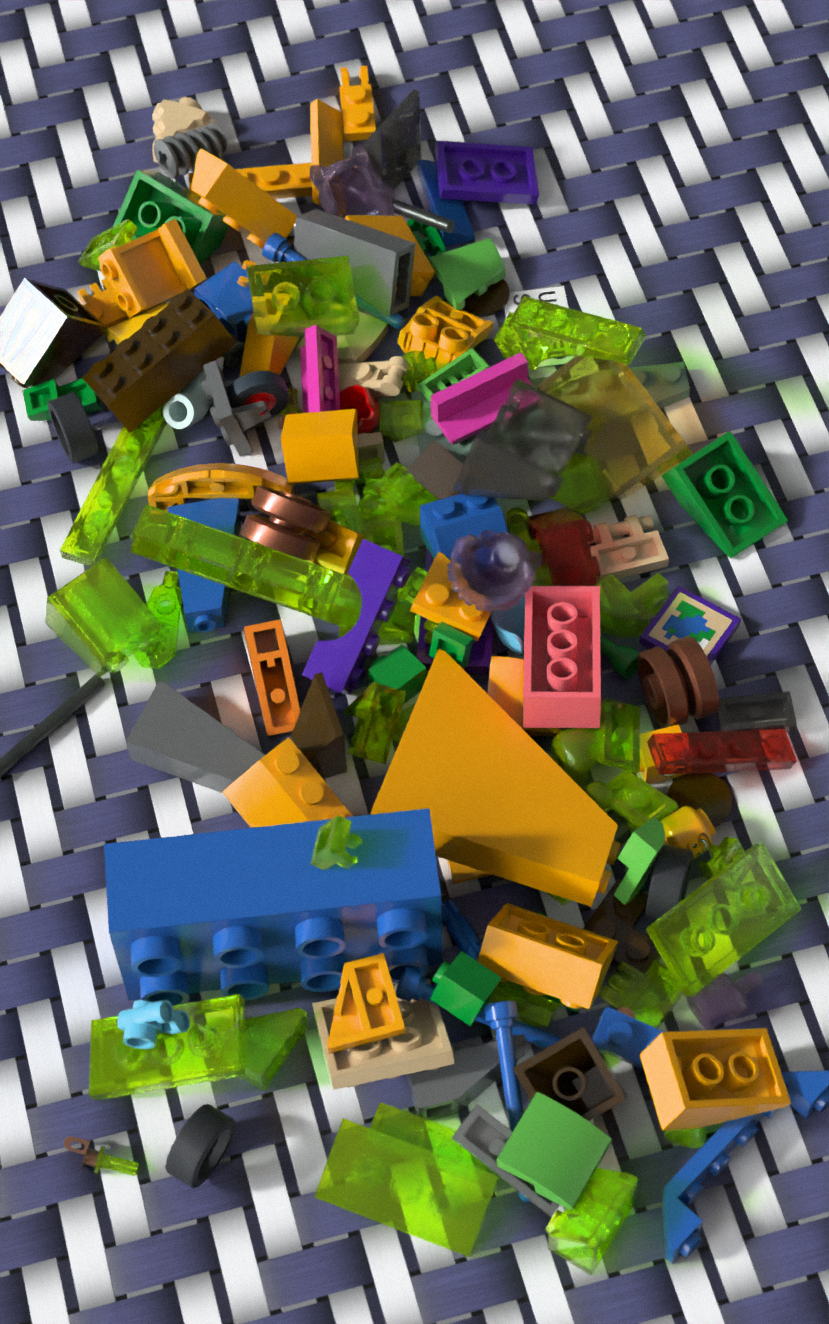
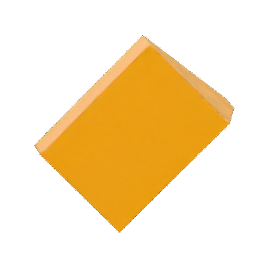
[281,409,360,485]

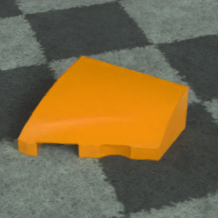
[487,656,562,736]

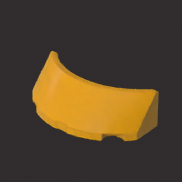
[148,463,295,518]

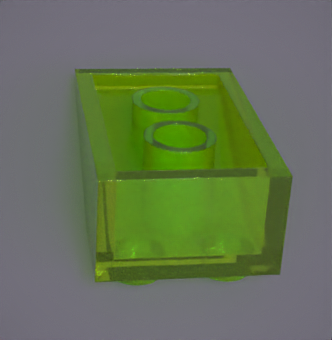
[246,255,360,337]

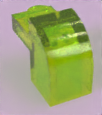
[595,572,668,638]

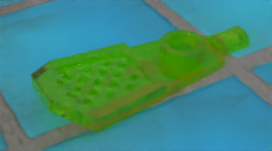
[129,571,182,670]

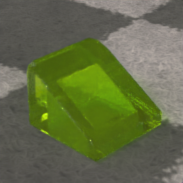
[380,400,424,443]

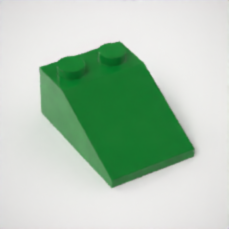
[661,431,788,558]

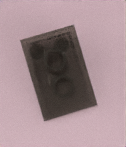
[350,89,421,196]

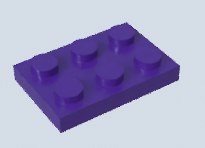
[435,141,539,204]

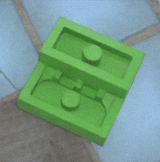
[497,1092,612,1211]

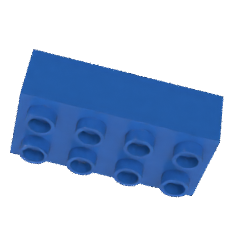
[104,808,443,1008]

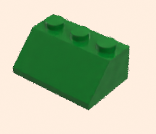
[112,169,229,265]

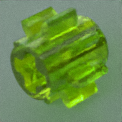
[401,351,438,393]

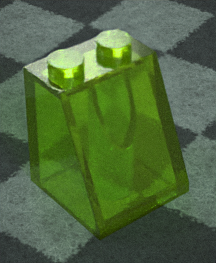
[45,557,161,677]

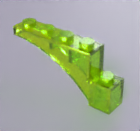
[493,296,646,370]

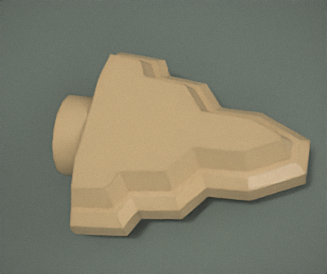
[152,97,216,163]

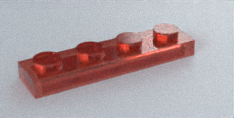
[647,729,797,775]

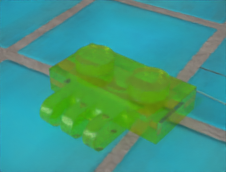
[599,959,689,1029]

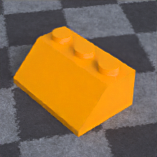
[191,149,297,249]
[222,737,353,828]
[477,903,618,1009]

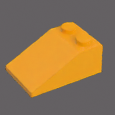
[639,1028,791,1130]

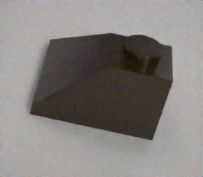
[291,672,347,779]
[513,1026,628,1121]

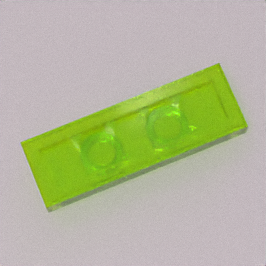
[365,1102,488,1186]

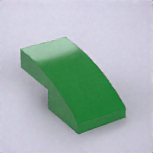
[23,378,101,421]

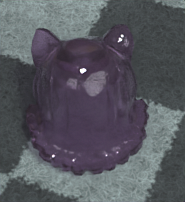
[309,145,396,219]
[447,530,542,612]

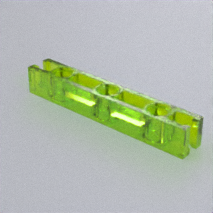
[130,504,362,630]

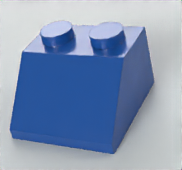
[420,486,515,578]

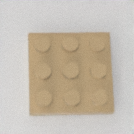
[312,979,454,1090]

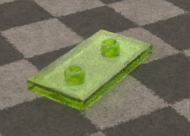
[646,843,801,997]
[89,994,245,1101]
[314,1118,499,1257]

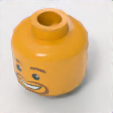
[660,806,716,859]

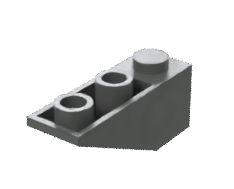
[407,1034,526,1123]

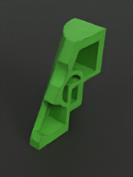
[429,238,506,311]
[614,817,665,905]

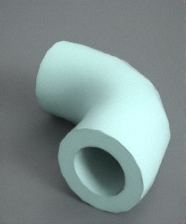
[163,356,224,429]

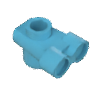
[117,1000,190,1049]

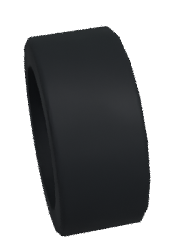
[48,392,98,463]
[646,844,693,923]
[165,1104,236,1188]

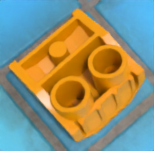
[397,296,494,373]

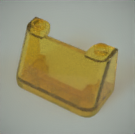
[536,335,694,500]

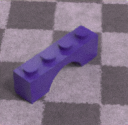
[302,539,411,695]

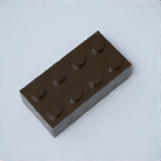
[82,288,236,433]

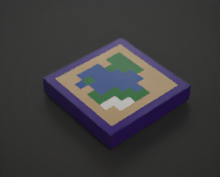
[639,585,741,666]

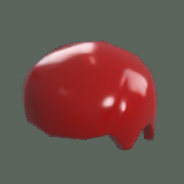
[340,384,381,434]

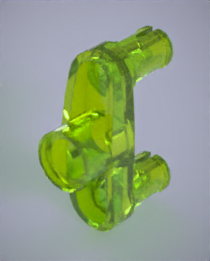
[317,457,399,541]

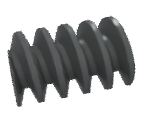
[154,123,227,179]

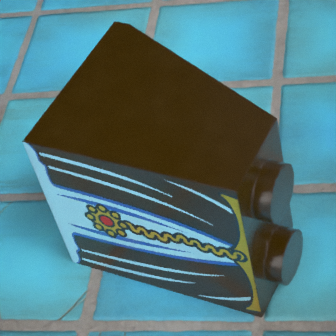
[0,278,108,389]

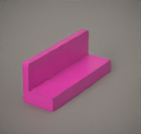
[300,325,341,413]
[431,352,541,445]

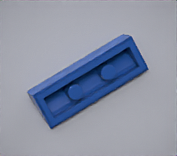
[418,159,475,246]

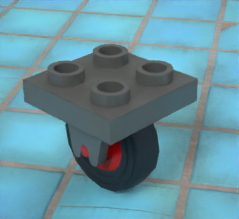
[202,360,289,456]

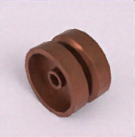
[240,485,332,562]
[637,636,719,728]

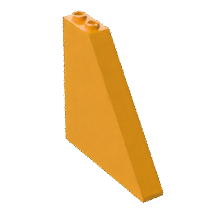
[371,649,621,907]

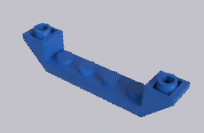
[662,1071,829,1264]

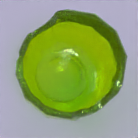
[549,728,597,786]

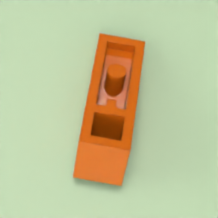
[244,619,300,736]

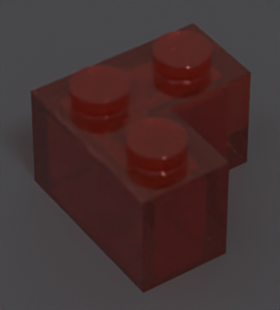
[527,507,600,586]

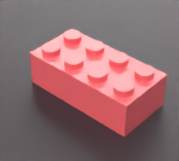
[523,586,601,728]

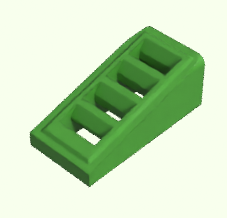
[416,348,491,404]

